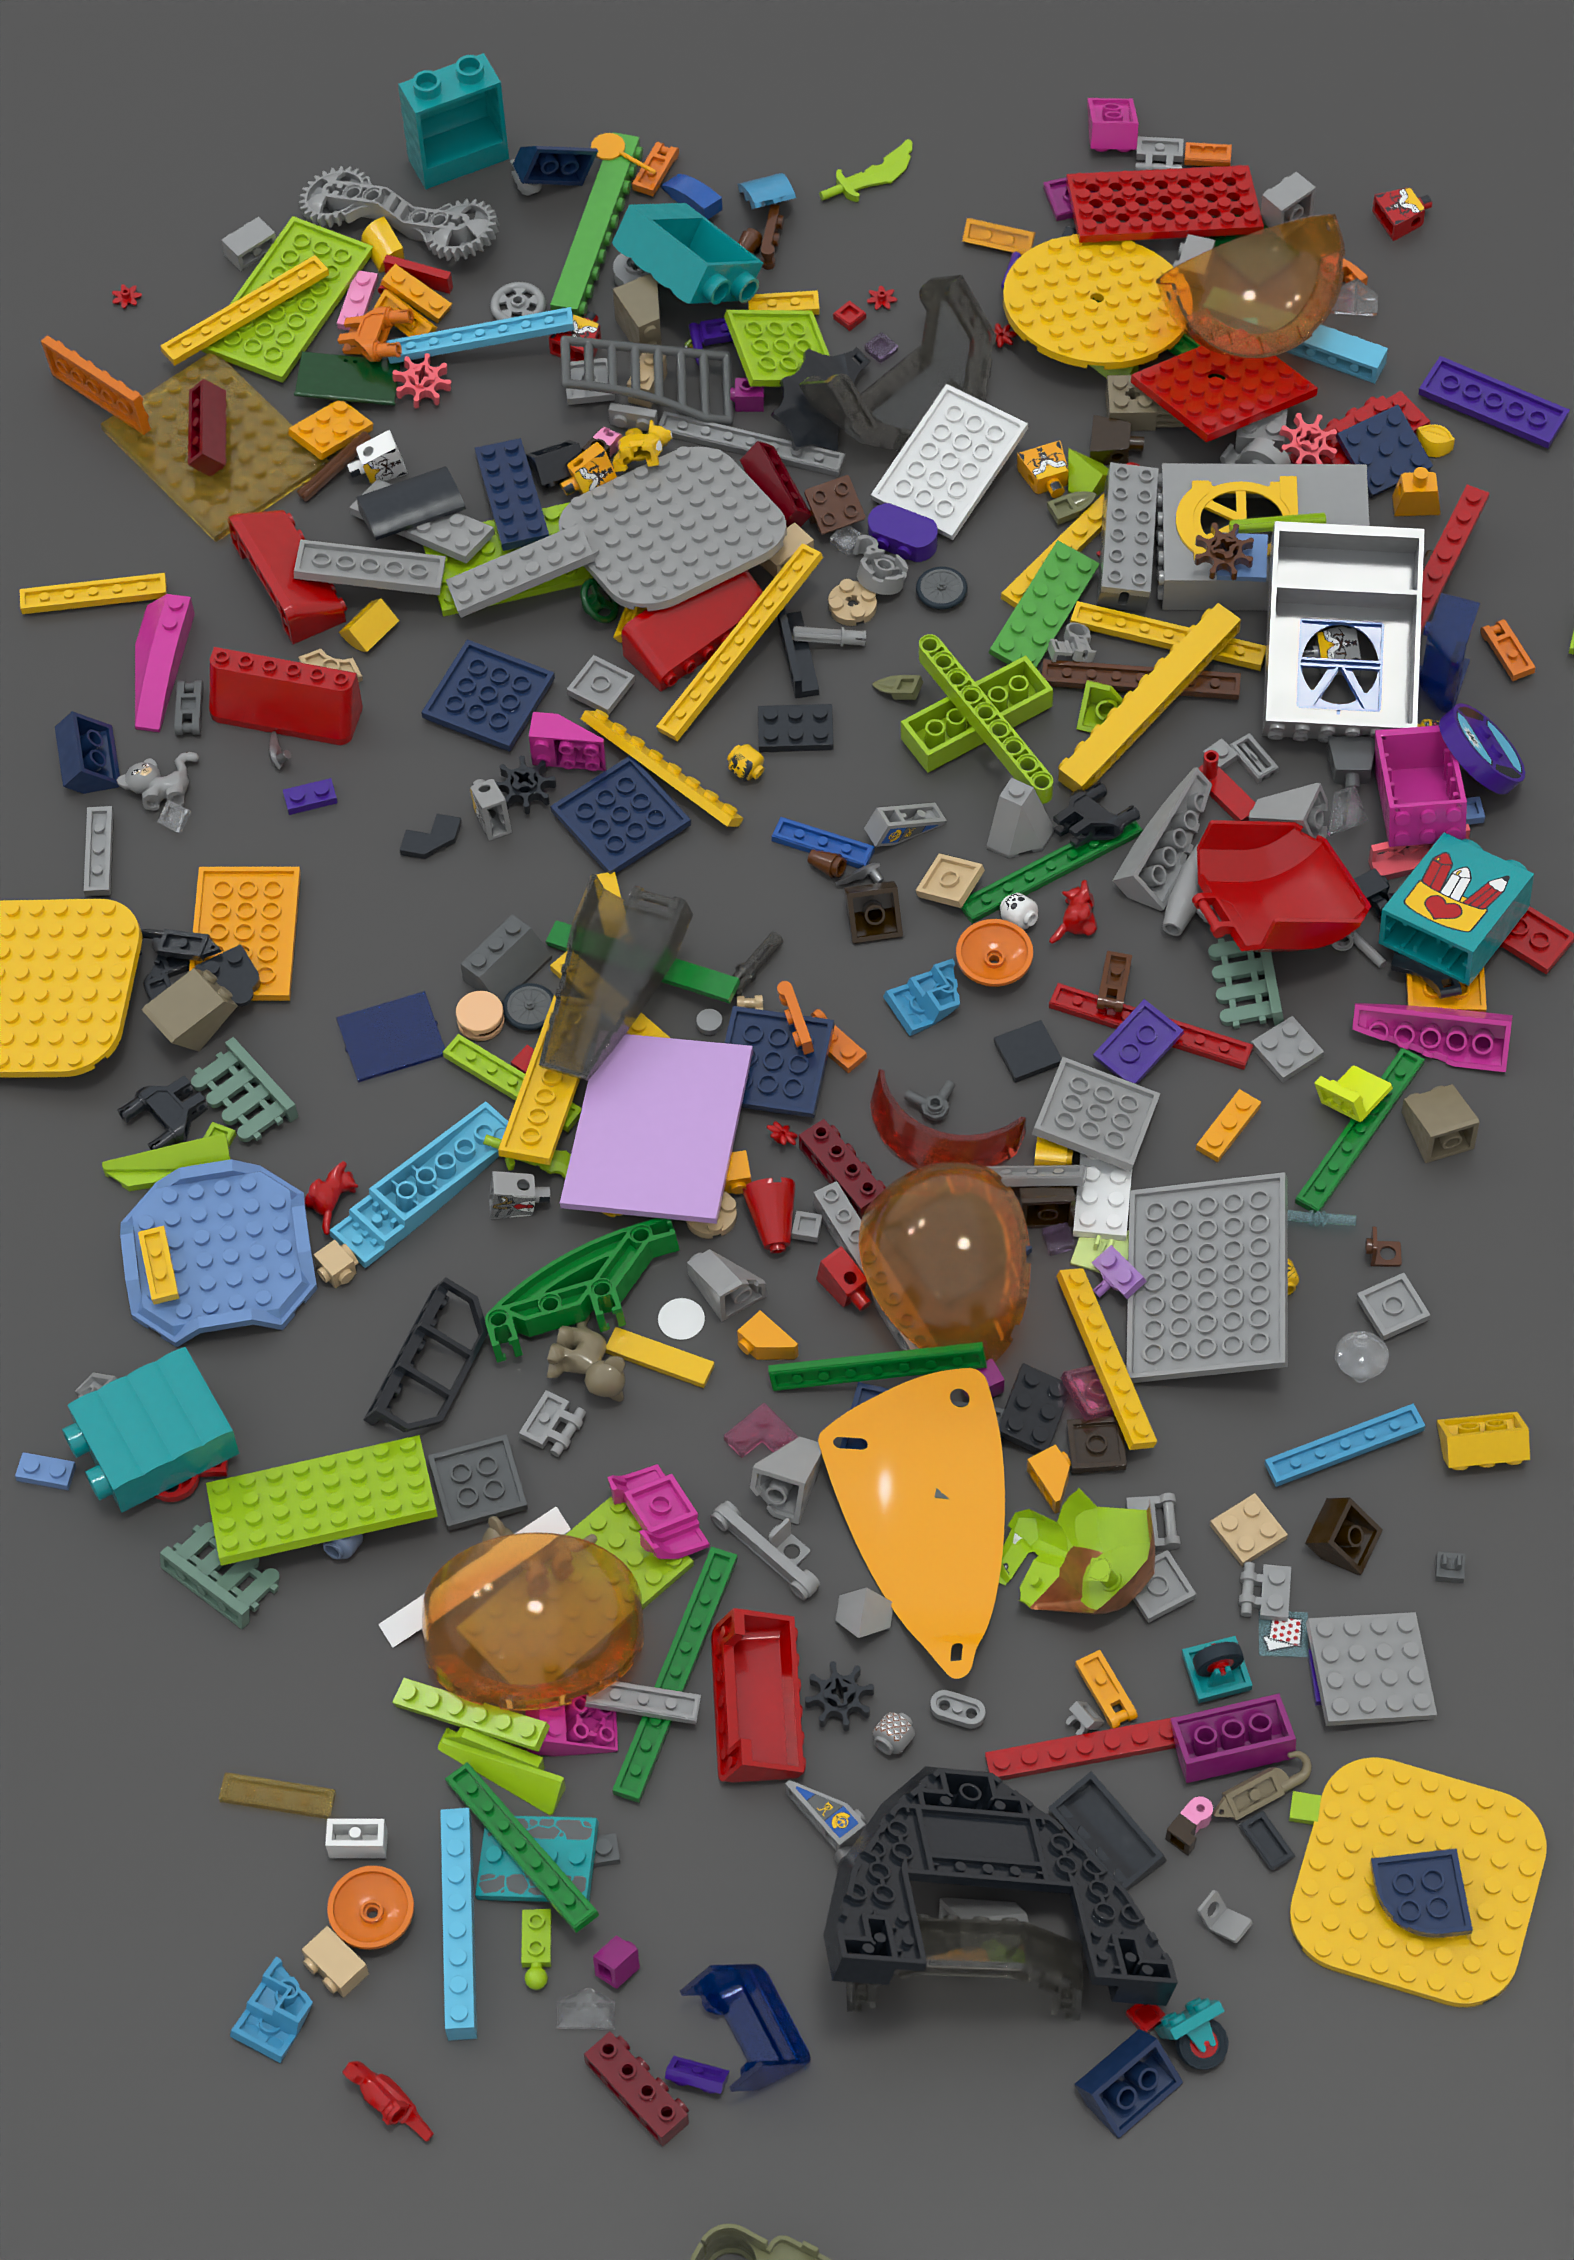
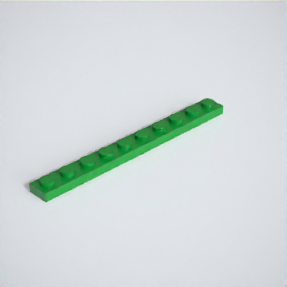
[612,1546,738,1803]

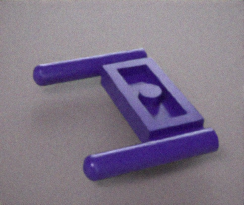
[689,318,733,366]

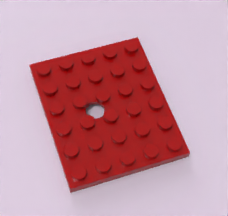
[1131,330,1318,442]

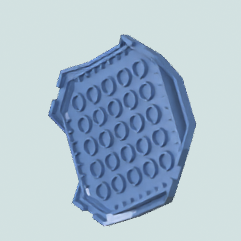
[120,1159,318,1347]

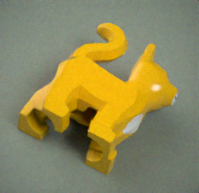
[612,419,672,472]

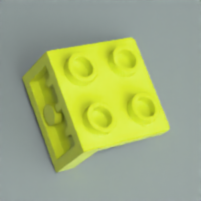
[1314,1066,1393,1123]

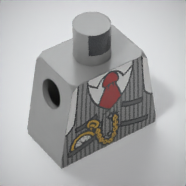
[489,1171,550,1219]

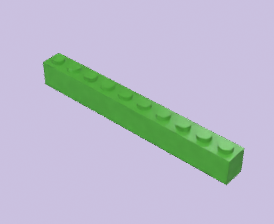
[550,132,643,317]

